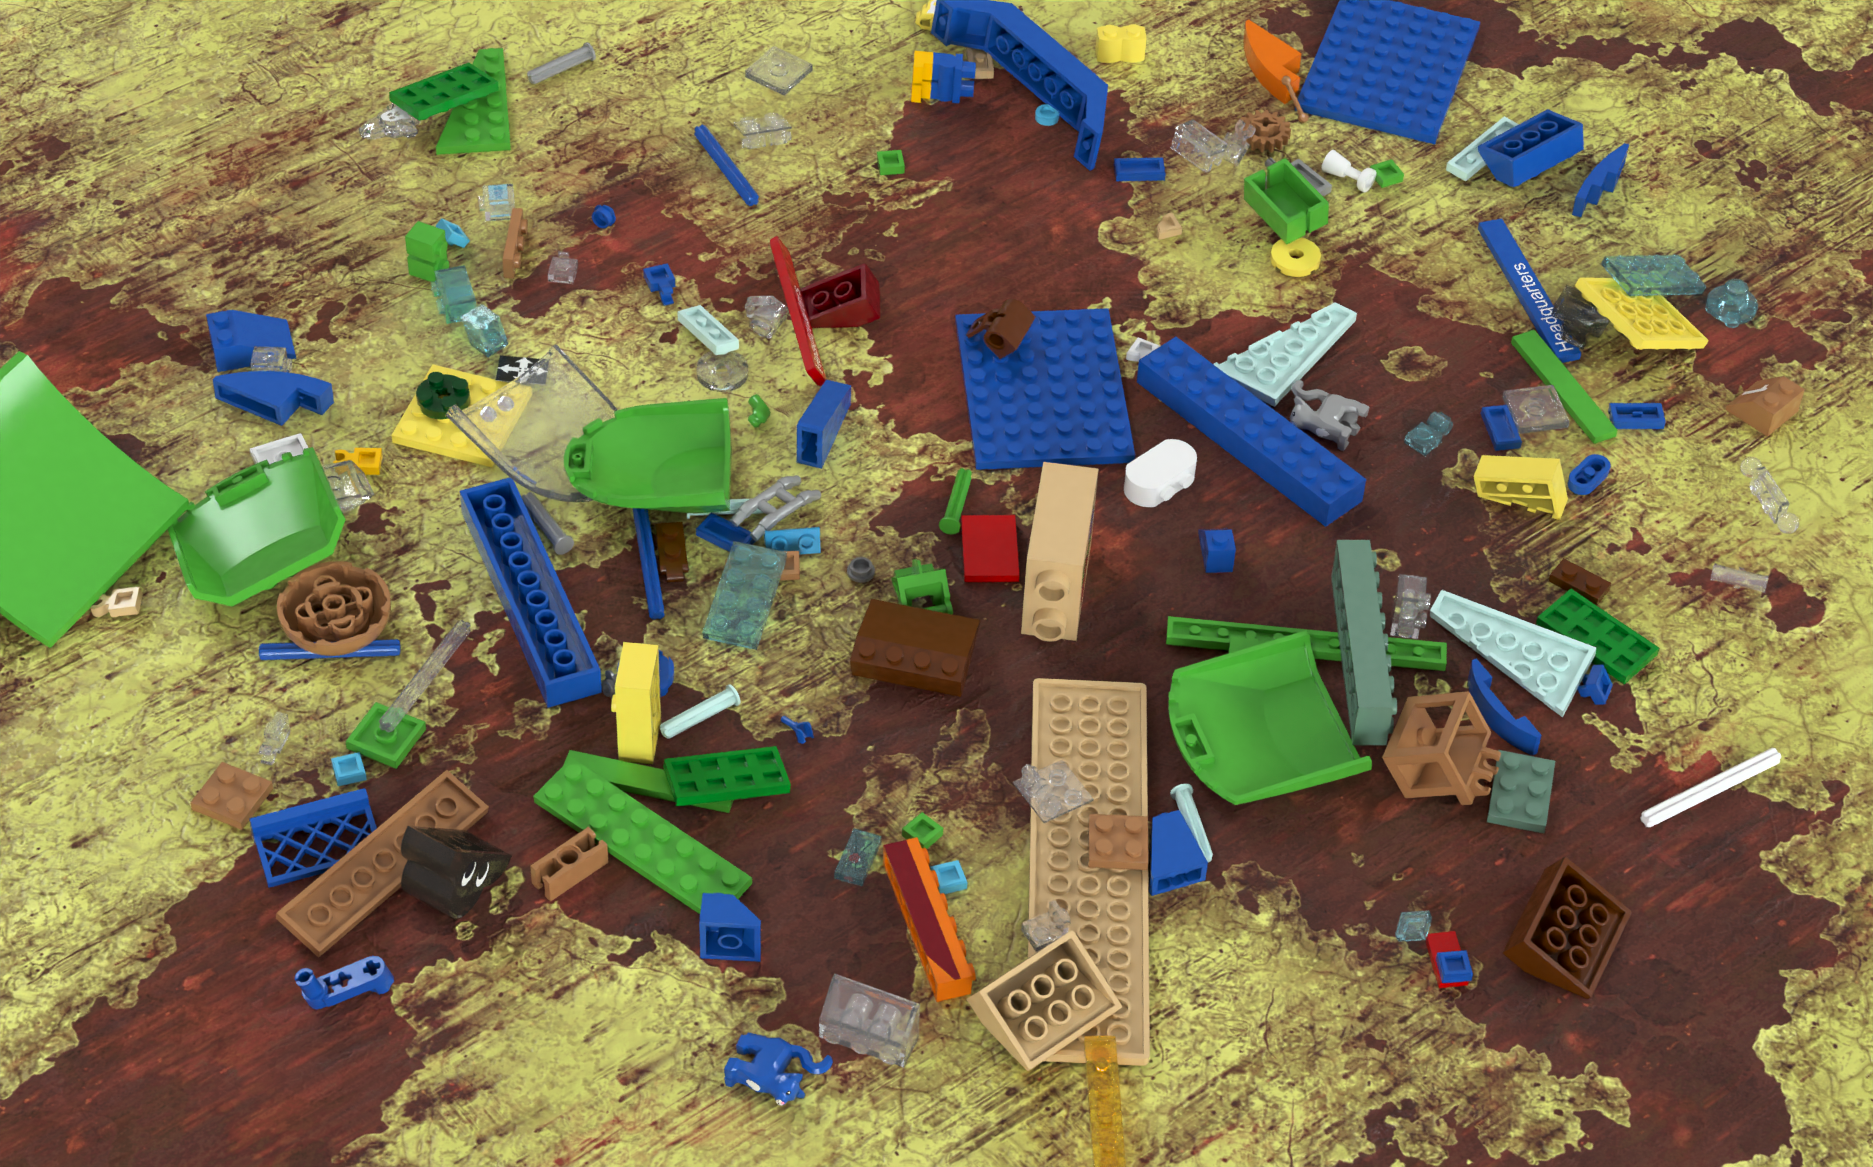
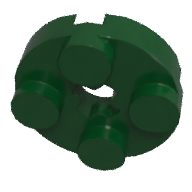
[416,372,470,419]

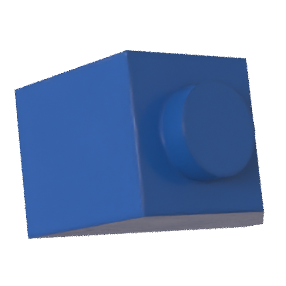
[1198,528,1236,573]

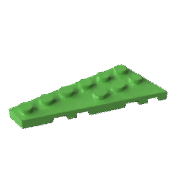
[436,48,511,155]

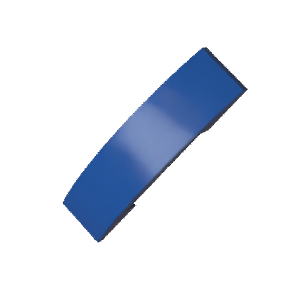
[1468,658,1542,755]

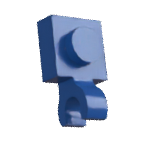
[643,263,676,306]

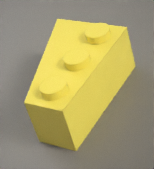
[1474,455,1568,520]

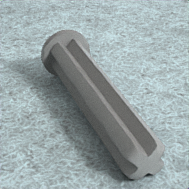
[527,42,596,84]
[522,492,574,555]

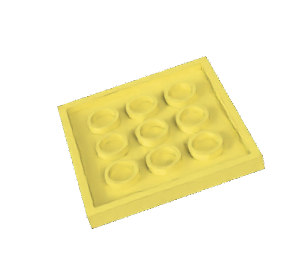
[1575,278,1709,350]
[391,364,531,467]

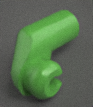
[748,394,771,428]

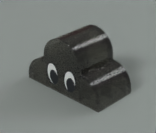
[401,826,512,919]

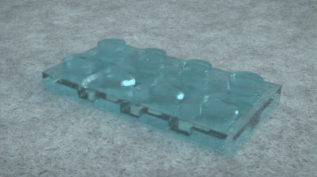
[1601,254,1707,296]
[702,541,787,650]

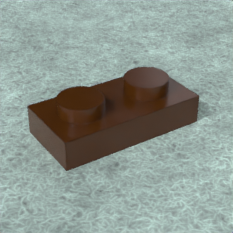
[1549,558,1611,606]

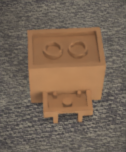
[1382,691,1501,805]

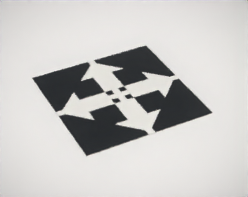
[496,355,550,385]

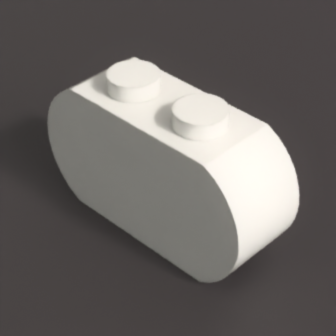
[1124,439,1197,507]

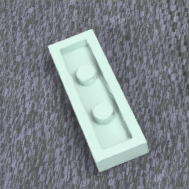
[678,305,739,355]

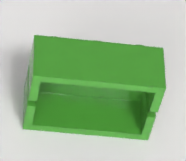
[1244,158,1329,244]

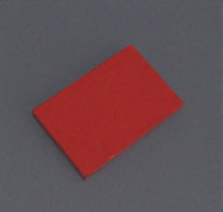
[961,515,1020,582]

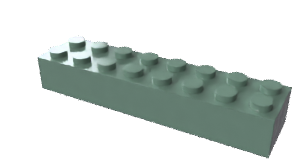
[1331,540,1397,745]

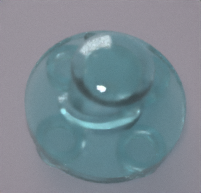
[1705,279,1758,328]

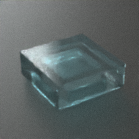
[1395,910,1432,942]

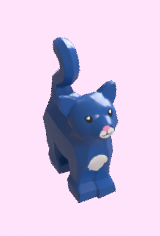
[724,1032,833,1106]

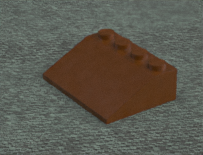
[850,599,980,697]
[1503,856,1632,999]

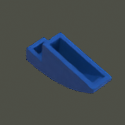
[213,371,334,426]

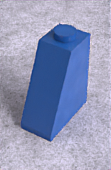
[1149,810,1208,896]

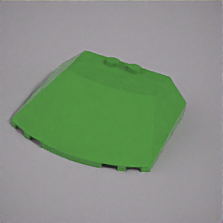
[168,447,346,606]
[1169,630,1372,805]

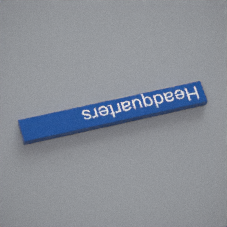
[1478,218,1581,363]

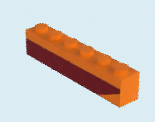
[883,837,976,1002]

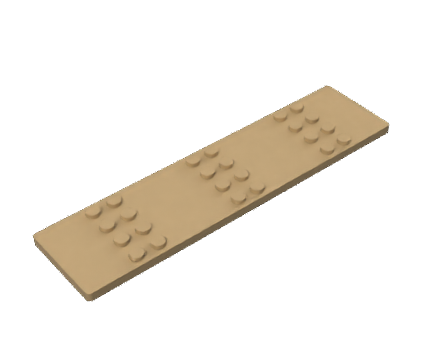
[1028,678,1150,1066]

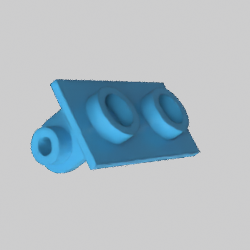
[764,527,821,555]

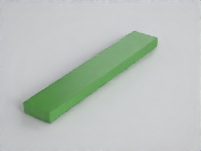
[1511,330,1618,444]
[563,750,734,813]

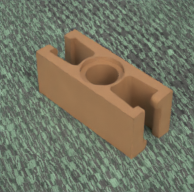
[530,827,608,902]

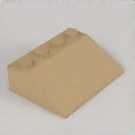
[967,930,1123,1071]

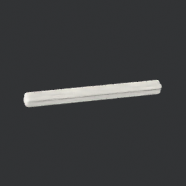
[1640,748,1781,827]

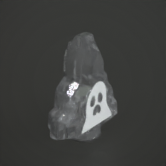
[358,103,419,139]

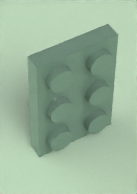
[1487,750,1555,833]

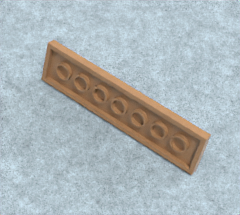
[276,770,489,957]

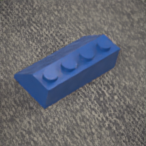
[1478,109,1584,187]

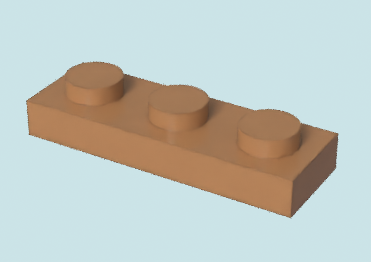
[502,208,528,279]

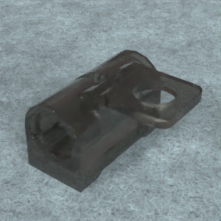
[1551,285,1610,349]

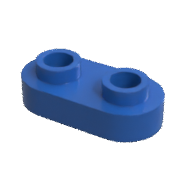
[1567,454,1611,495]

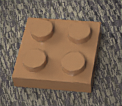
[190,762,273,830]
[1088,814,1148,870]

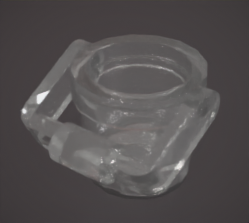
[744,296,789,338]

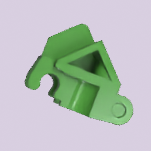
[891,559,953,615]

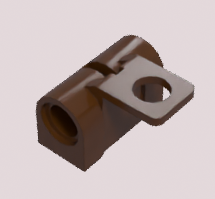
[966,299,1036,359]

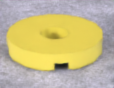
[1270,238,1321,277]

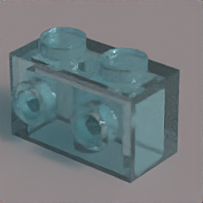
[431,265,477,324]

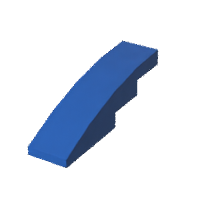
[1572,143,1629,218]

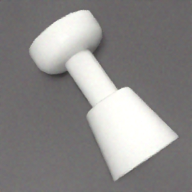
[1322,150,1376,193]

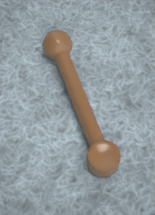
[1281,76,1308,123]

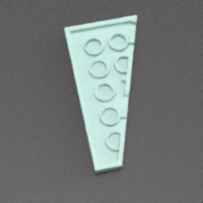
[1214,303,1357,407]
[1430,590,1596,717]

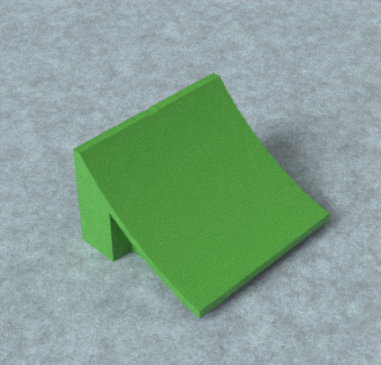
[0,351,190,648]

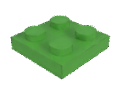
[345,702,426,769]

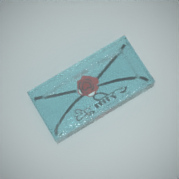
[834,828,882,886]

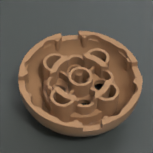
[277,561,391,656]

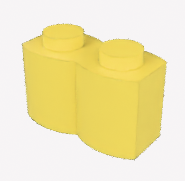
[1095,24,1146,63]

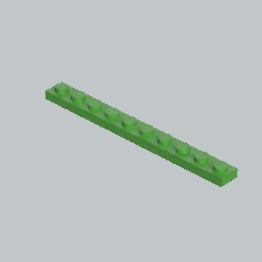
[1166,616,1447,671]

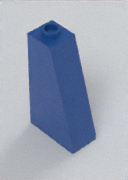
[797,380,851,469]

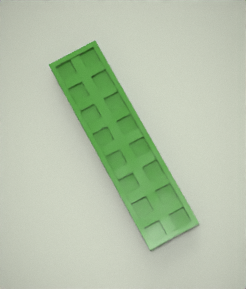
[533,757,752,914]

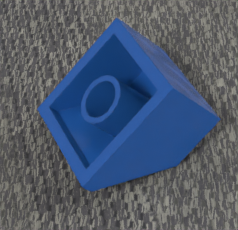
[699,893,761,962]

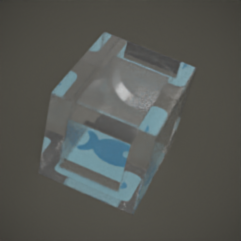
[478,184,515,221]

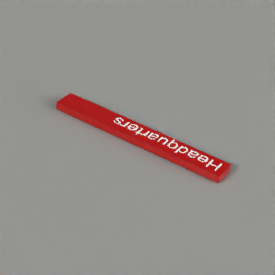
[769,236,827,387]

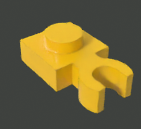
[333,448,382,475]

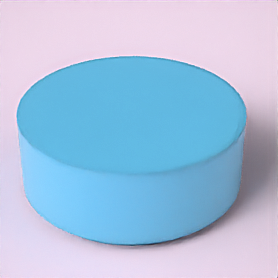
[1035,104,1060,126]

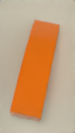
[1243,20,1302,104]

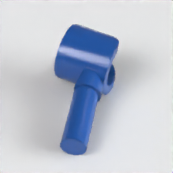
[781,716,814,744]

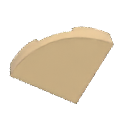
[1157,212,1182,240]

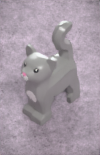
[1290,380,1370,451]

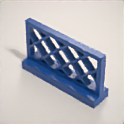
[249,788,377,888]

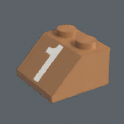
[1725,376,1805,437]

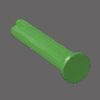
[939,468,972,535]

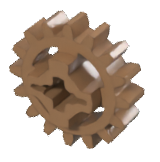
[1237,110,1291,153]

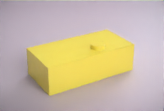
[611,642,661,764]

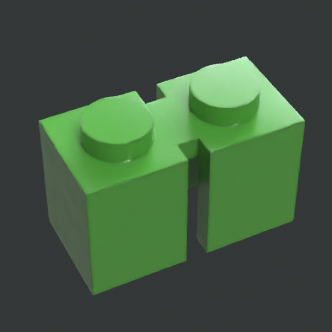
[405,221,449,284]

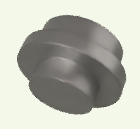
[847,557,875,583]

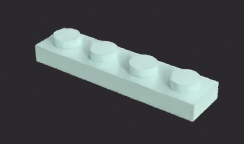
[1446,116,1519,181]

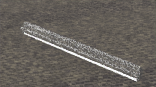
[379,620,471,733]

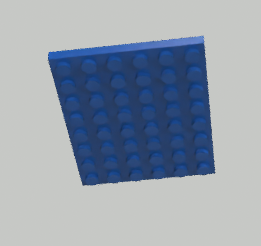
[1295,0,1480,144]
[955,308,1135,470]

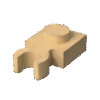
[90,587,143,617]

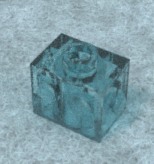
[461,304,509,357]

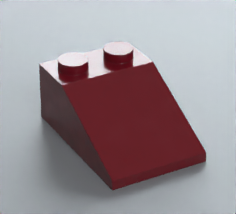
[800,263,880,328]

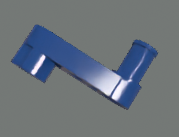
[295,956,394,1009]

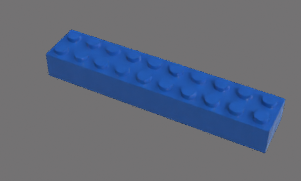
[1137,337,1366,527]
[460,477,602,708]

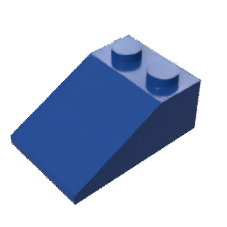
[206,310,296,372]

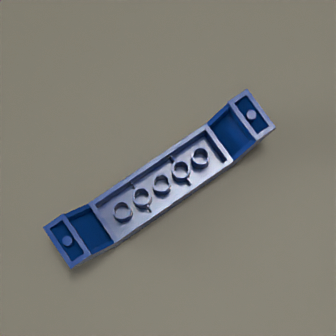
[931,0,1108,171]

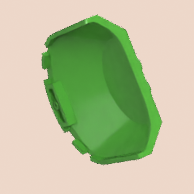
[564,398,732,514]

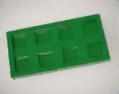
[389,62,499,121]
[1536,589,1660,684]
[663,746,791,806]

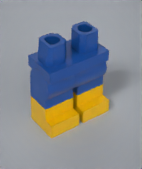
[911,51,976,103]

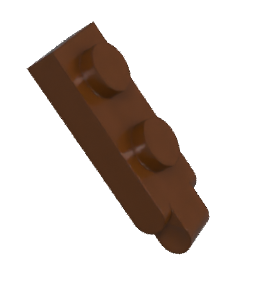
[655,522,688,583]

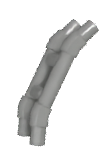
[730,475,821,541]

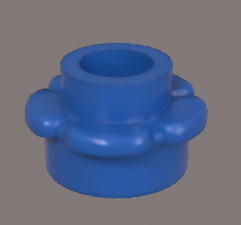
[592,205,616,228]

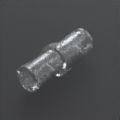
[1710,563,1769,593]

